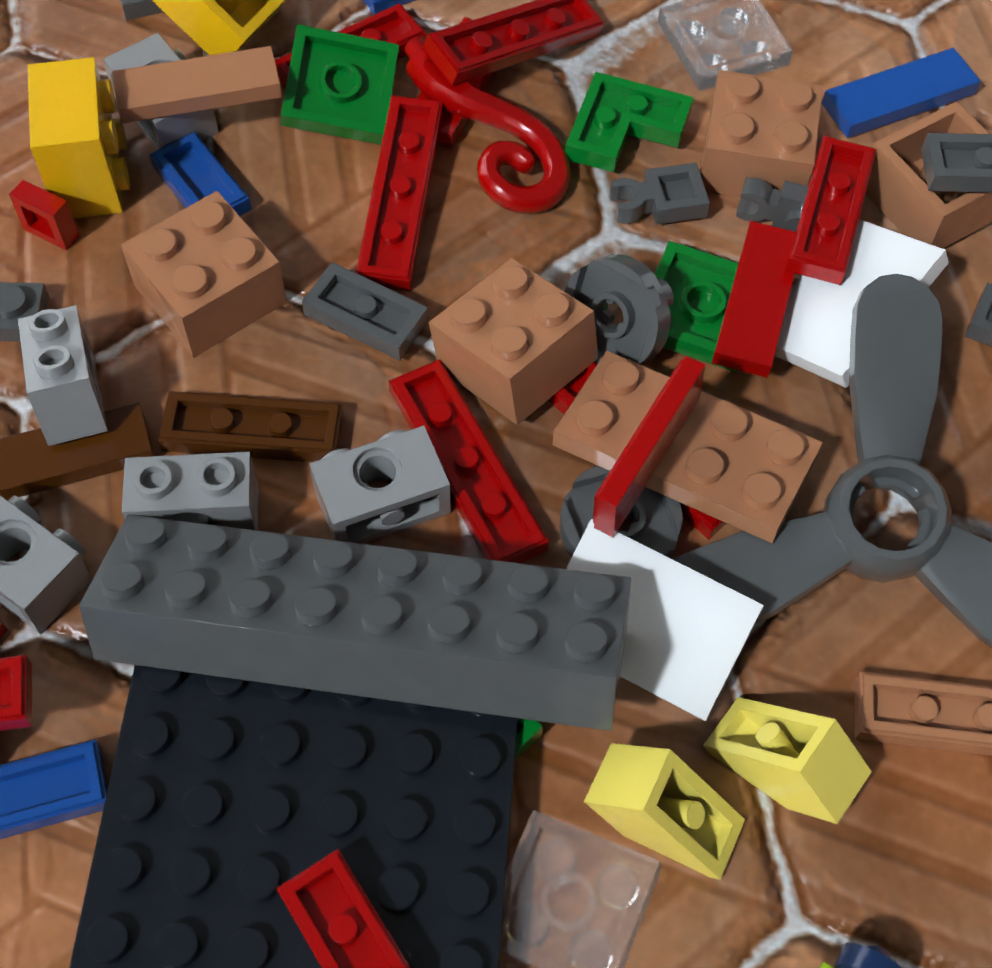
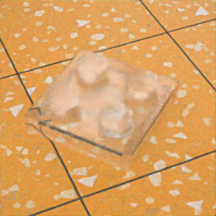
[657,0,793,91]
[500,810,663,968]

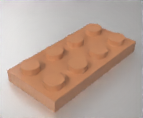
[552,351,823,544]

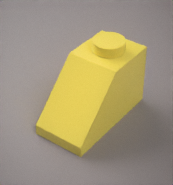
[703,697,872,824]
[584,743,745,880]

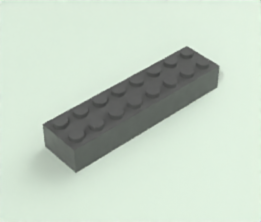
[79,515,631,731]

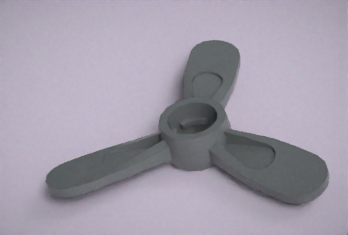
[673,274,992,648]

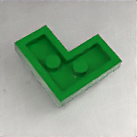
[565,72,694,172]

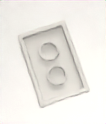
[775,219,949,388]
[566,519,764,721]

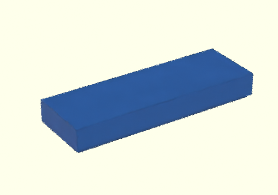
[821,47,981,138]

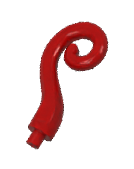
[404,38,570,214]

